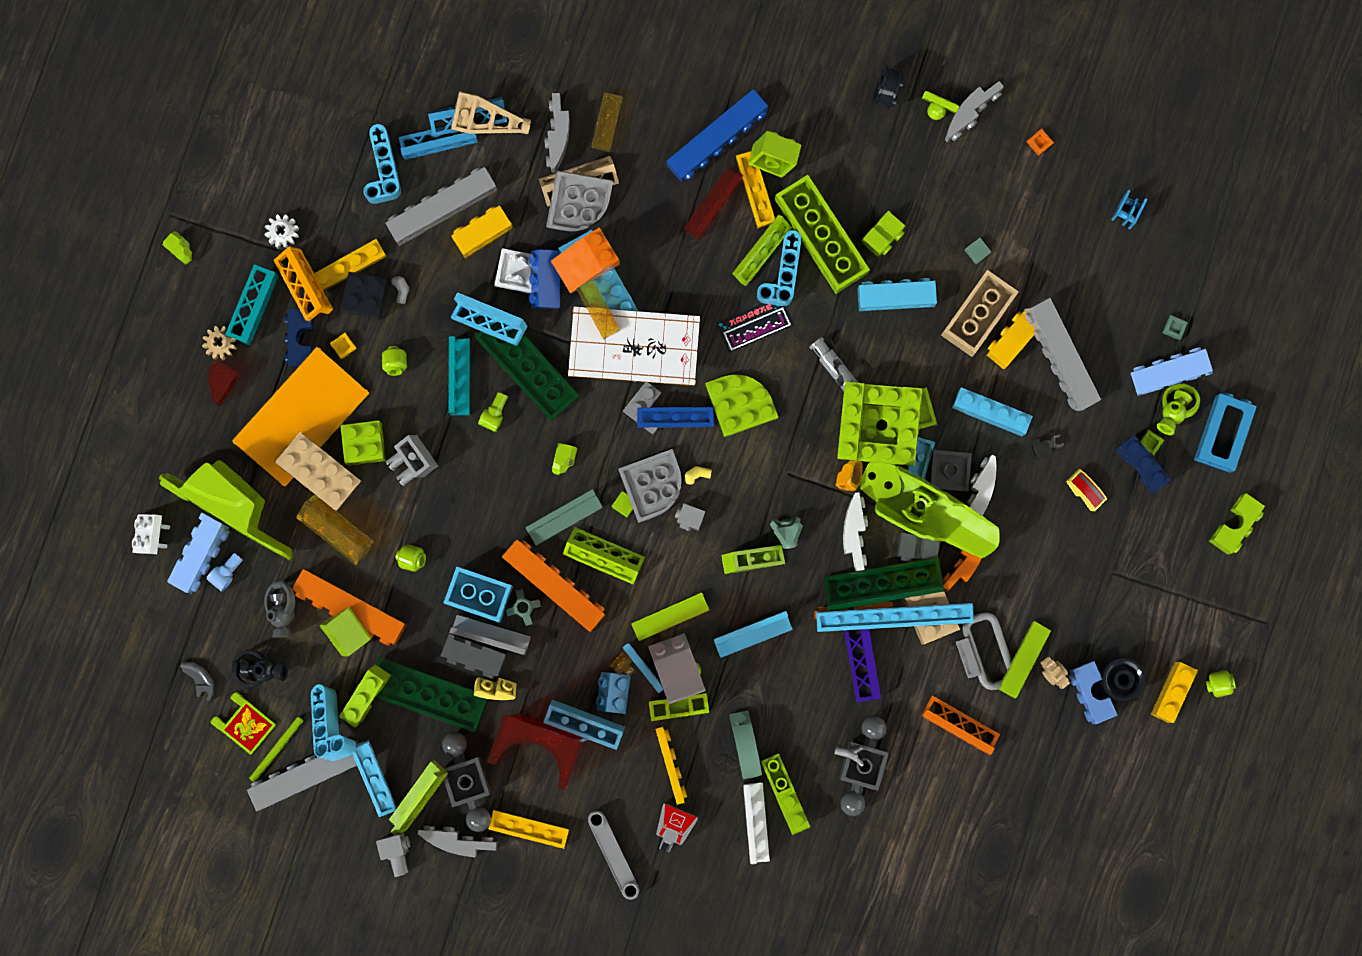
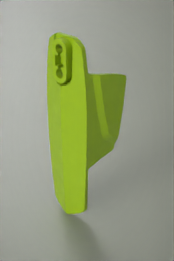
[159,460,293,560]
[860,462,1000,559]

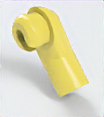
[684,466,712,485]

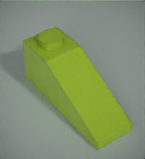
[721,545,785,574]

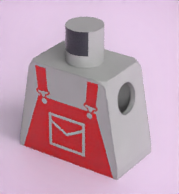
[656,803,698,853]

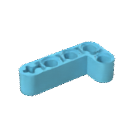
[364,124,401,204]
[757,230,801,306]
[311,684,356,761]

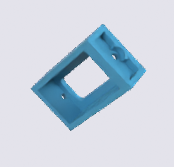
[1194,392,1257,473]

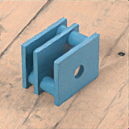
[1111,190,1148,229]

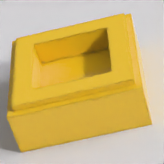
[330,333,357,360]

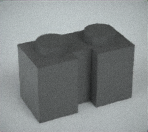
[897,533,940,562]

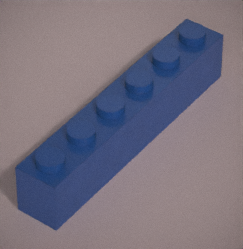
[667,89,768,182]

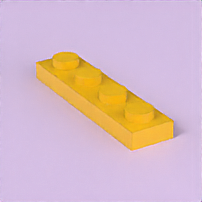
[736,151,775,228]
[314,239,386,291]
[656,727,687,805]
[489,810,569,849]

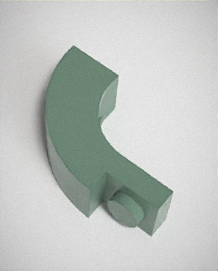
[729,711,762,779]

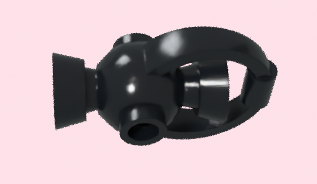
[231,650,288,687]

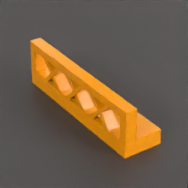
[274,246,333,321]

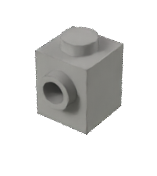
[675,504,705,531]

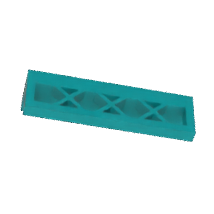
[225,265,279,346]
[449,336,470,415]

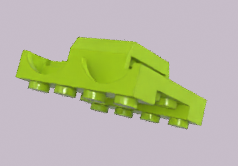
[837,382,923,466]

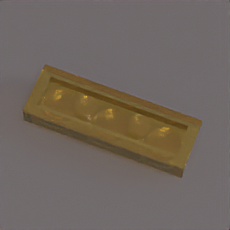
[592,92,623,152]
[576,280,620,340]

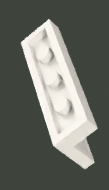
[743,783,770,864]

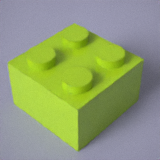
[748,131,801,178]
[341,421,386,466]

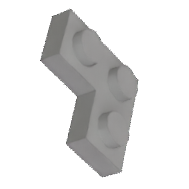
[623,382,661,435]

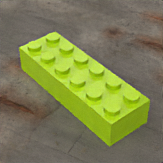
[775,175,870,294]

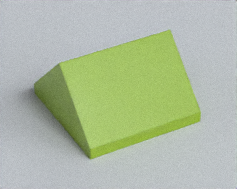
[319,607,372,656]

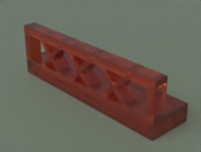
[684,168,743,241]

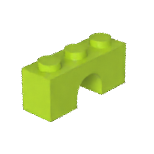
[1209,493,1265,554]
[339,665,391,727]
[649,693,709,721]

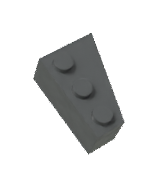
[441,634,507,679]

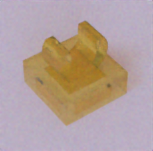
[610,652,635,676]

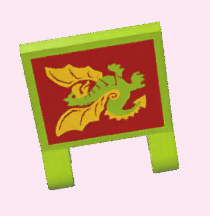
[211,692,276,755]

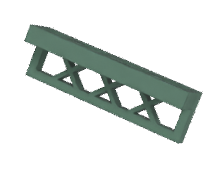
[525,489,603,546]

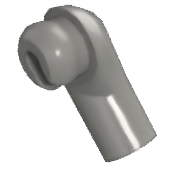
[391,276,409,304]

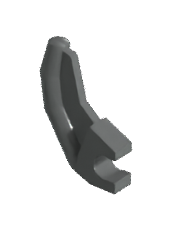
[181,662,215,701]

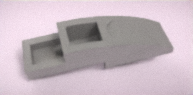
[945,81,1004,142]
[544,93,570,173]
[418,826,498,857]

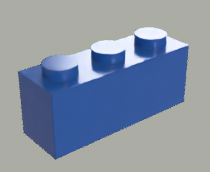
[529,250,560,309]

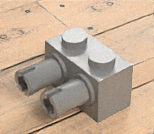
[386,435,438,486]
[376,833,411,877]

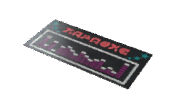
[716,296,794,353]

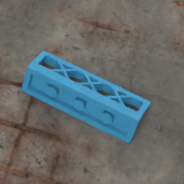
[428,97,507,136]
[399,125,478,160]

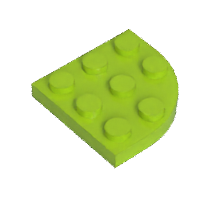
[705,375,778,437]

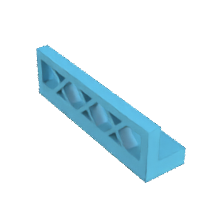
[451,292,527,346]
[714,611,792,658]

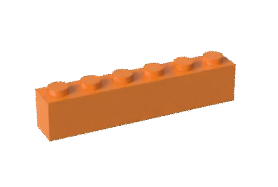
[502,540,605,633]
[292,569,407,646]

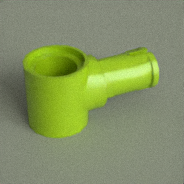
[478,392,508,432]

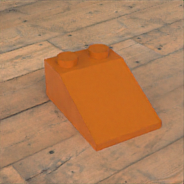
[551,228,620,294]

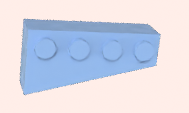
[1131,347,1213,396]
[167,513,230,594]

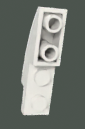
[967,455,996,516]
[843,492,868,571]

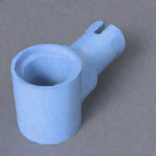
[206,553,243,592]

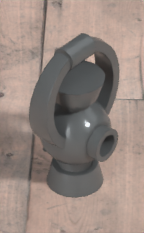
[264,580,295,638]

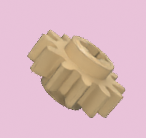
[202,326,237,360]
[1041,657,1070,689]

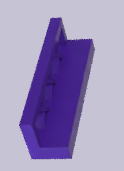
[844,629,881,702]

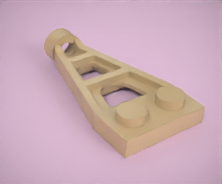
[451,91,531,134]

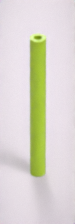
[249,716,304,782]

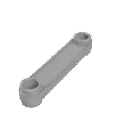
[588,811,639,900]

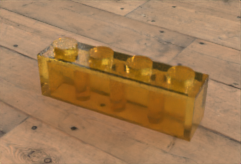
[296,494,374,565]

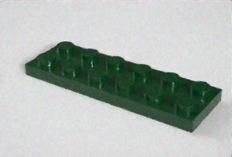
[475,322,580,422]
[824,557,944,611]
[376,657,488,733]

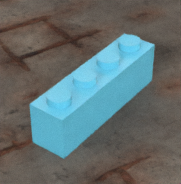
[858,278,937,311]
[951,387,1033,436]
[543,700,625,750]

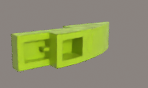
[761,754,810,835]

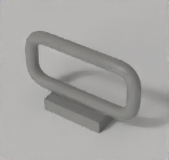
[956,612,1012,690]

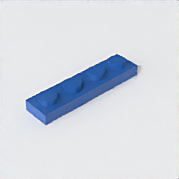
[637,407,714,428]

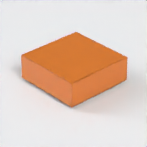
[1027,129,1054,156]

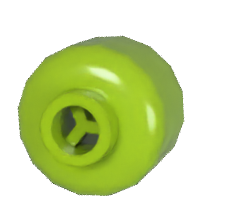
[382,346,407,376]
[396,544,426,572]
[1206,670,1236,697]

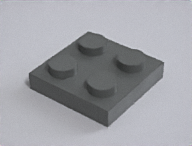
[930,450,972,492]

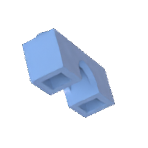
[1069,661,1117,724]

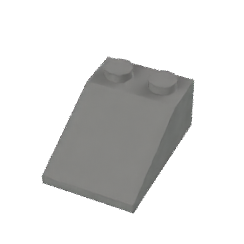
[648,633,706,704]

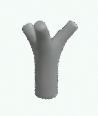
[835,746,864,766]

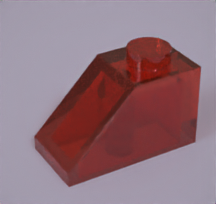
[208,360,241,407]

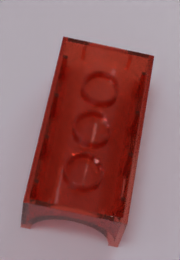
[487,713,588,790]

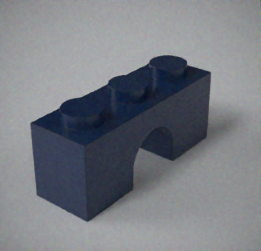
[285,308,314,368]
[1115,435,1171,494]

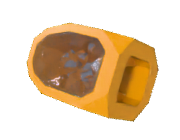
[836,460,863,491]

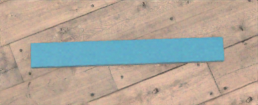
[816,603,974,632]

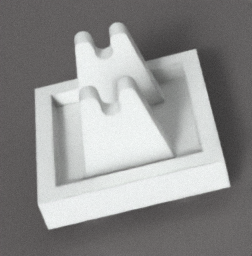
[495,248,531,293]
[132,514,170,554]

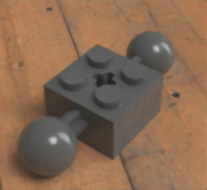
[839,716,889,816]
[442,732,492,832]

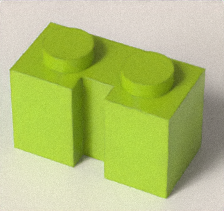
[861,211,905,257]

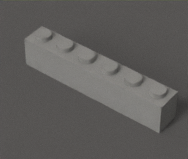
[386,167,497,246]
[1024,298,1101,411]
[247,738,359,811]

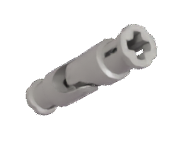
[809,337,859,391]

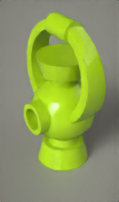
[1157,383,1200,435]

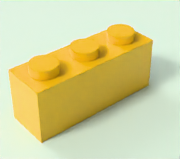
[451,205,513,258]
[987,311,1035,369]
[1151,662,1198,723]

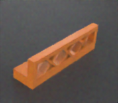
[921,696,1000,755]

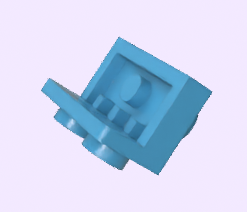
[596,672,631,714]

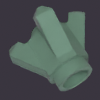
[770,516,803,549]
[506,589,541,626]

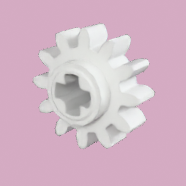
[265,215,299,249]

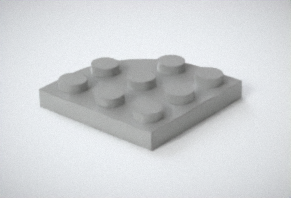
[546,170,613,231]
[618,449,681,523]

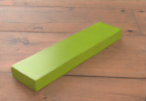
[732,215,792,286]
[631,593,709,641]
[998,621,1051,698]

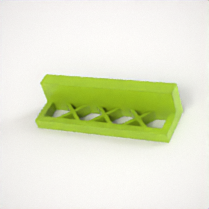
[563,527,645,584]
[389,760,448,835]

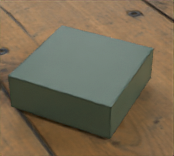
[964,238,992,265]
[1162,315,1188,340]

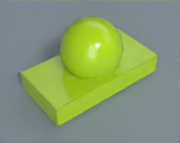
[922,91,960,120]

